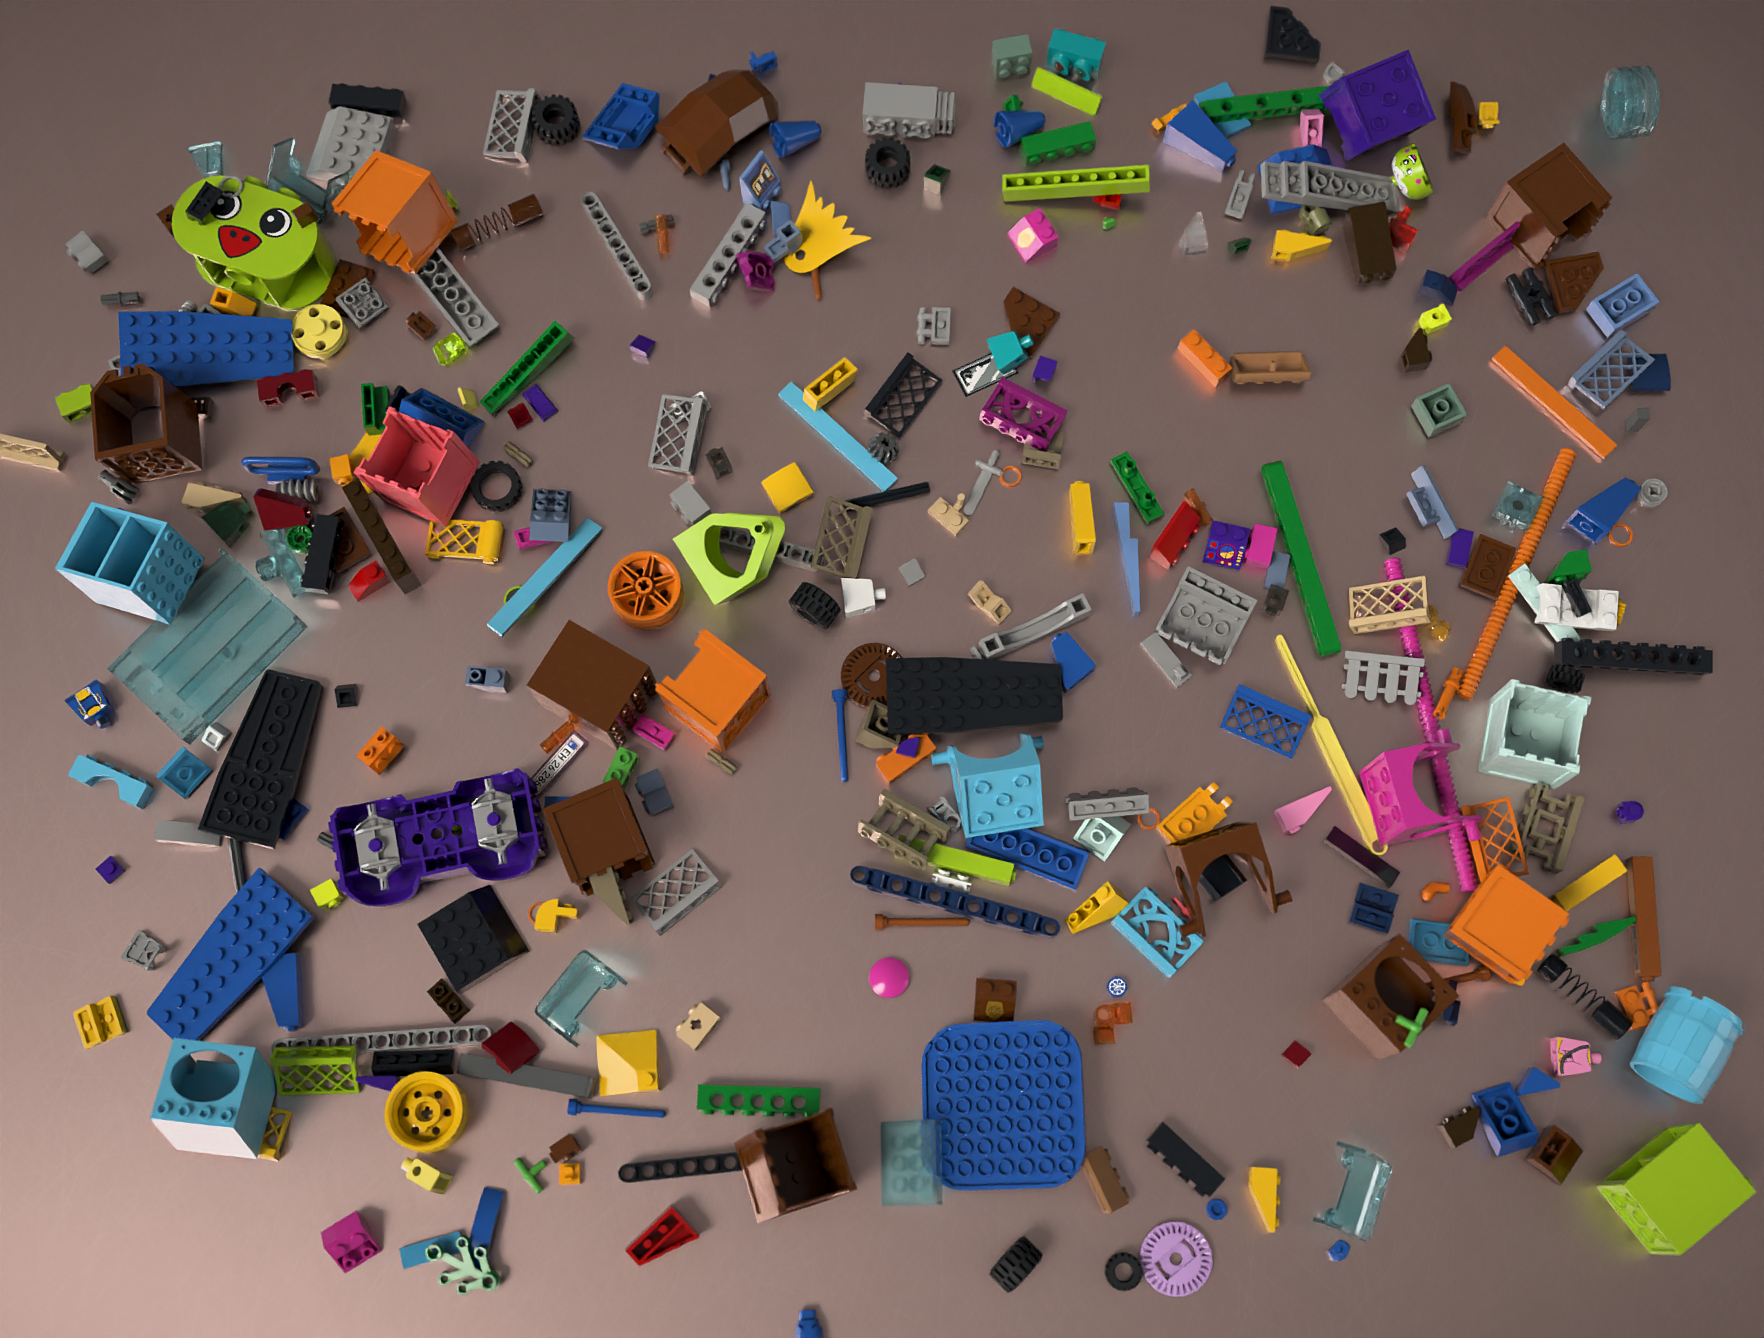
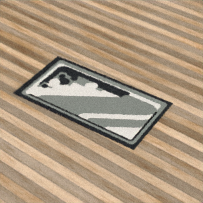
[952,353,1018,397]

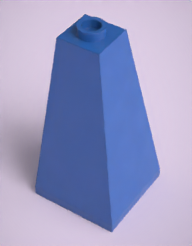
[1163,100,1237,171]
[1565,477,1641,544]

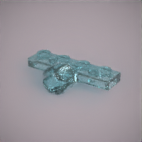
[255,529,307,598]

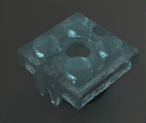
[1491,481,1543,532]

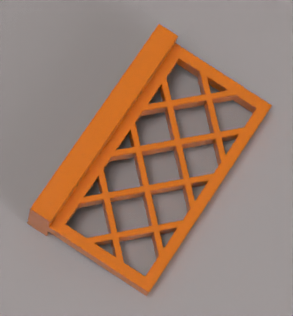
[1461,797,1529,883]

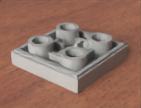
[336,278,389,329]

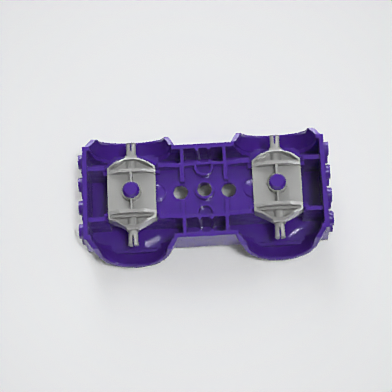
[328,768,548,907]

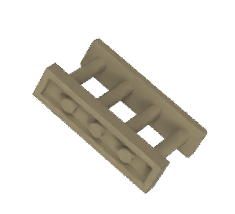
[858,789,951,870]

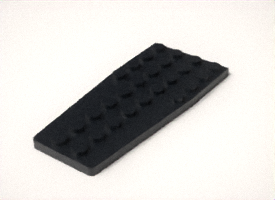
[886,657,1063,735]
[198,669,322,850]

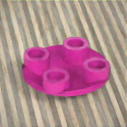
[869,958,909,998]

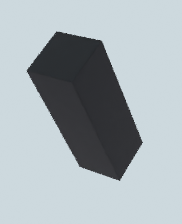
[1562,579,1592,618]

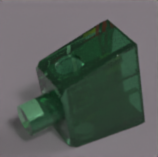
[201,501,251,547]

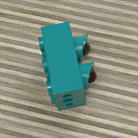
[1046,28,1106,81]

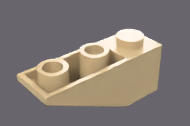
[181,482,247,513]

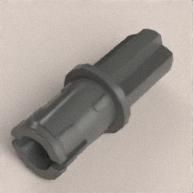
[100,292,140,306]

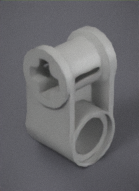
[927,796,961,834]

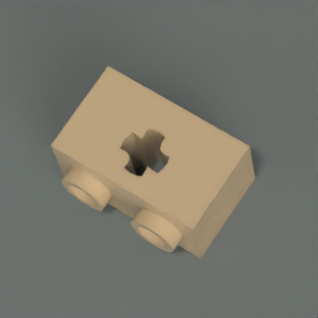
[675,1003,721,1051]

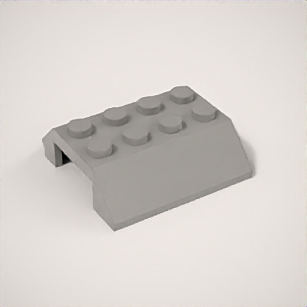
[1155,566,1257,665]

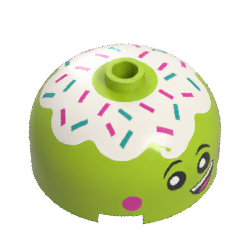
[1391,142,1434,200]

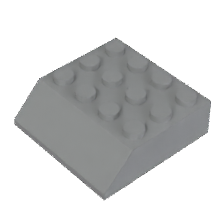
[306,106,396,185]

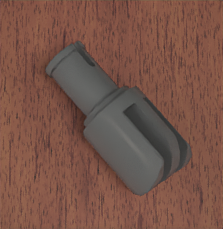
[98,470,139,505]

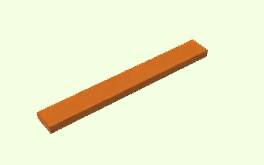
[1491,345,1617,459]

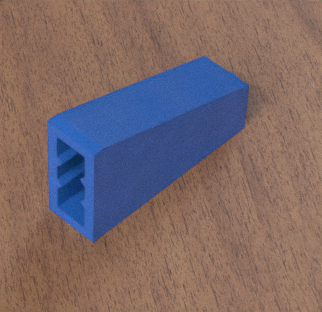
[262,953,304,1032]

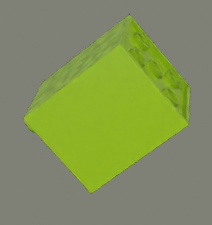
[1596,1122,1756,1255]

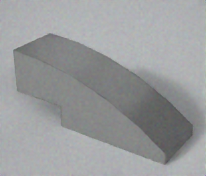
[154,820,221,847]

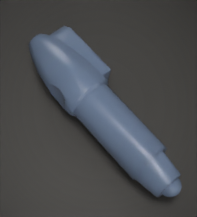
[720,159,730,190]

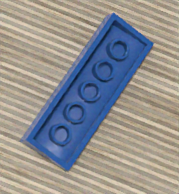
[965,828,1090,890]

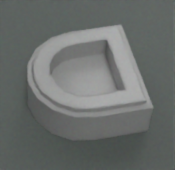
[1324,62,1346,84]

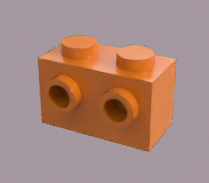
[356,726,405,775]

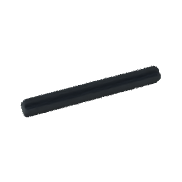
[839,482,930,512]

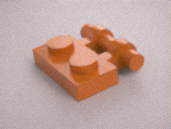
[1615,981,1660,1030]

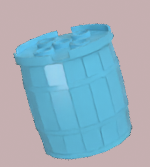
[1630,986,1745,1104]

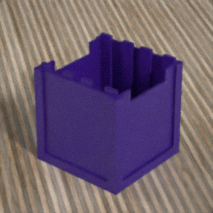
[1319,49,1436,162]

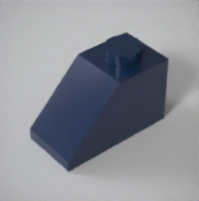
[1417,269,1458,306]

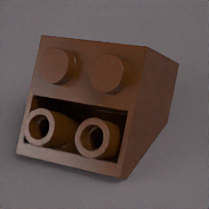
[1526,1125,1583,1185]

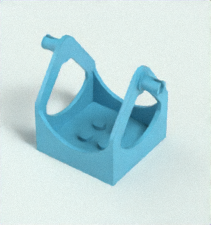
[931,733,1044,838]

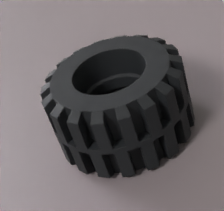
[532,94,580,145]
[865,137,910,188]
[789,582,841,630]
[989,1236,1043,1293]

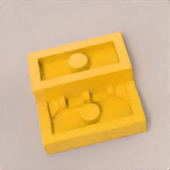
[761,462,815,513]
[73,996,127,1049]

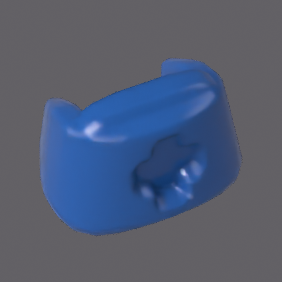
[1328,1240,1350,1261]

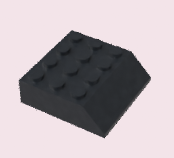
[417,885,530,994]

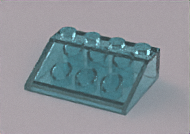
[881,1120,942,1206]

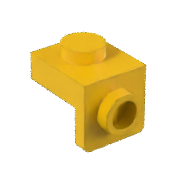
[1477,102,1500,128]

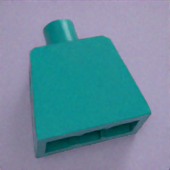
[986,331,1034,375]

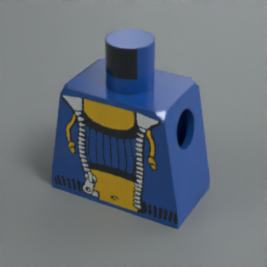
[65,680,114,729]

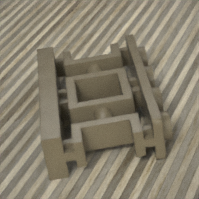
[1511,782,1585,874]

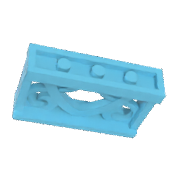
[1111,887,1204,978]

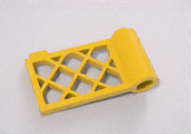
[424,520,504,564]

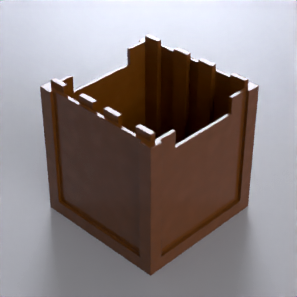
[1486,143,1613,270]
[542,778,656,896]
[734,1107,857,1223]

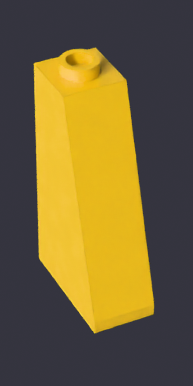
[1069,481,1096,554]
[1553,854,1628,911]

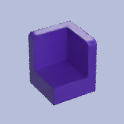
[1032,355,1058,382]

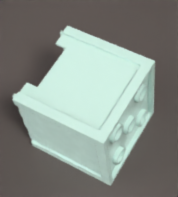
[1478,679,1591,790]

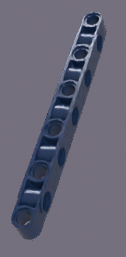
[850,866,1060,939]

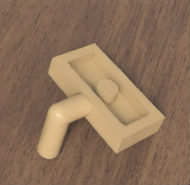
[928,493,969,536]

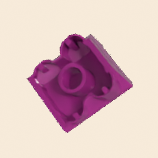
[736,251,775,292]

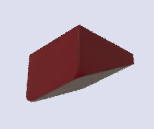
[1281,1040,1312,1069]

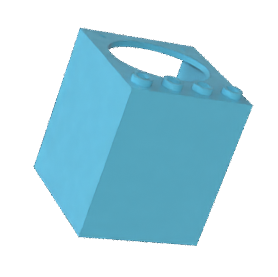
[150,1038,277,1159]

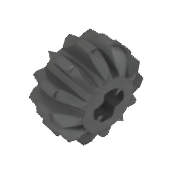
[868,431,900,464]

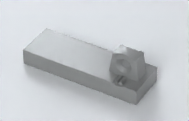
[1140,632,1192,689]

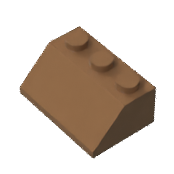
[1082,1146,1130,1214]

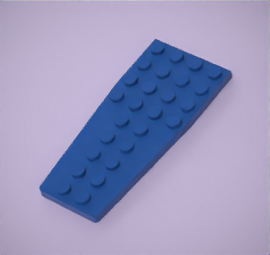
[118,311,295,387]
[147,868,315,1048]

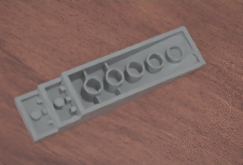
[1261,161,1399,214]
[409,247,499,347]

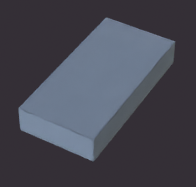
[1264,551,1290,592]

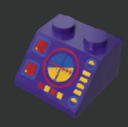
[1202,520,1250,571]

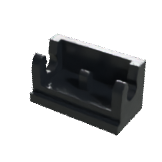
[185,181,223,226]

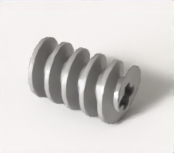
[276,479,319,503]

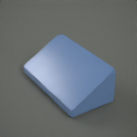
[771,201,791,239]

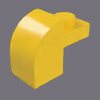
[534,899,579,933]

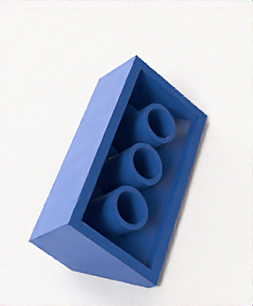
[399,388,484,447]

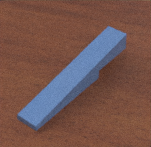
[1112,502,1140,617]

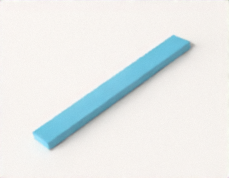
[778,381,898,492]
[487,517,602,637]

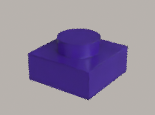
[96,855,125,884]

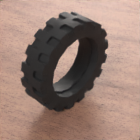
[470,461,522,512]

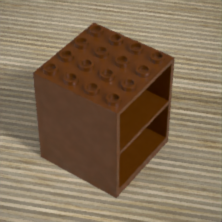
[526,620,657,750]

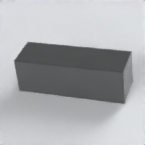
[1625,408,1650,432]

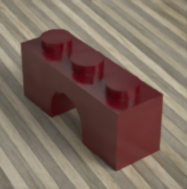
[256,369,320,407]

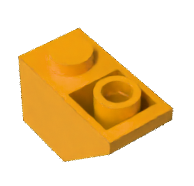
[210,287,257,316]

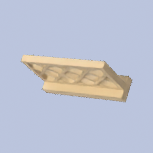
[0,434,66,471]
[1349,576,1431,634]

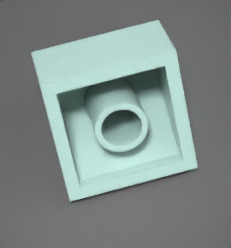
[1073,816,1131,862]

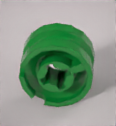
[286,525,313,555]

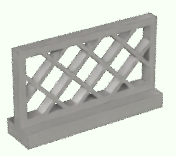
[483,88,541,162]
[648,394,708,475]
[630,849,722,936]

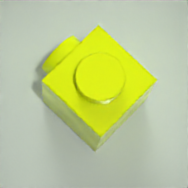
[310,879,345,910]

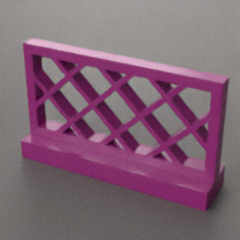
[1449,221,1520,292]

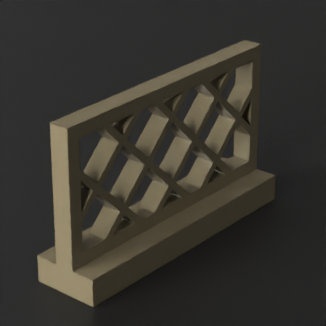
[810,496,873,579]

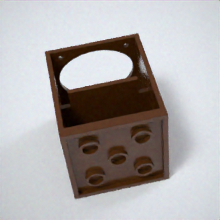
[1322,934,1460,1060]

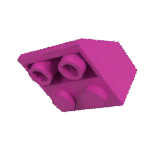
[320,1210,381,1273]

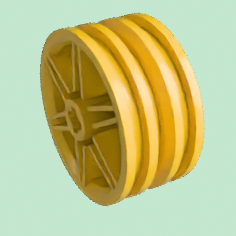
[384,1072,469,1153]

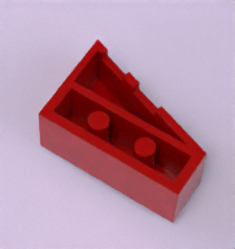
[625,1204,700,1266]

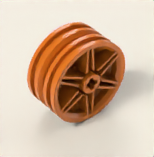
[608,551,684,630]

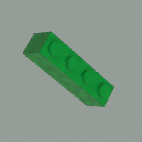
[1020,121,1096,165]

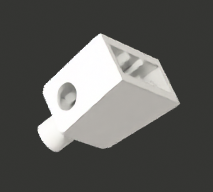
[841,578,886,618]

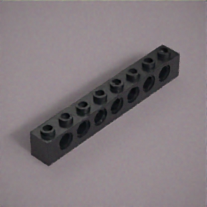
[1554,638,1713,676]

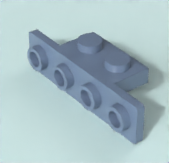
[1406,465,1459,539]

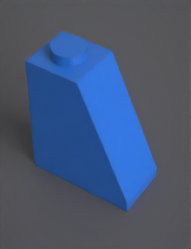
[1050,631,1096,694]

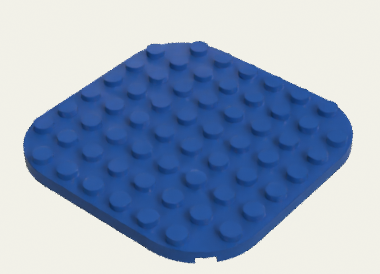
[922,1020,1086,1191]

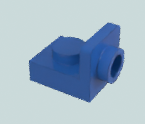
[749,51,778,75]

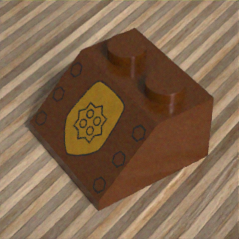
[973,978,1017,1022]

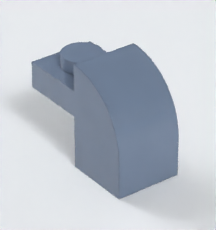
[763,219,803,263]

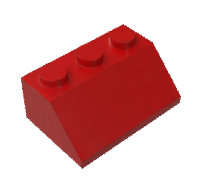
[1149,501,1201,569]

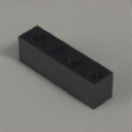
[328,83,407,119]
[300,514,345,595]
[1145,1122,1225,1198]

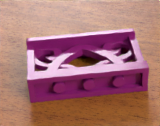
[979,377,1068,452]

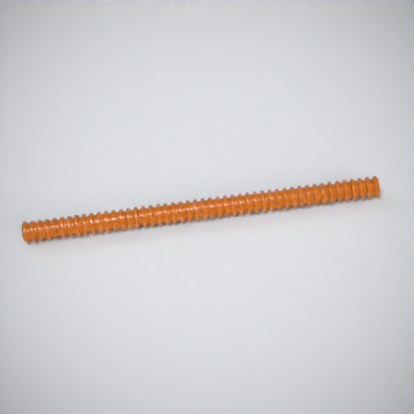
[1457,448,1577,700]

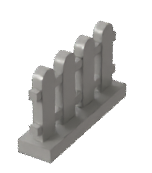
[1342,651,1425,705]
[1065,787,1149,821]

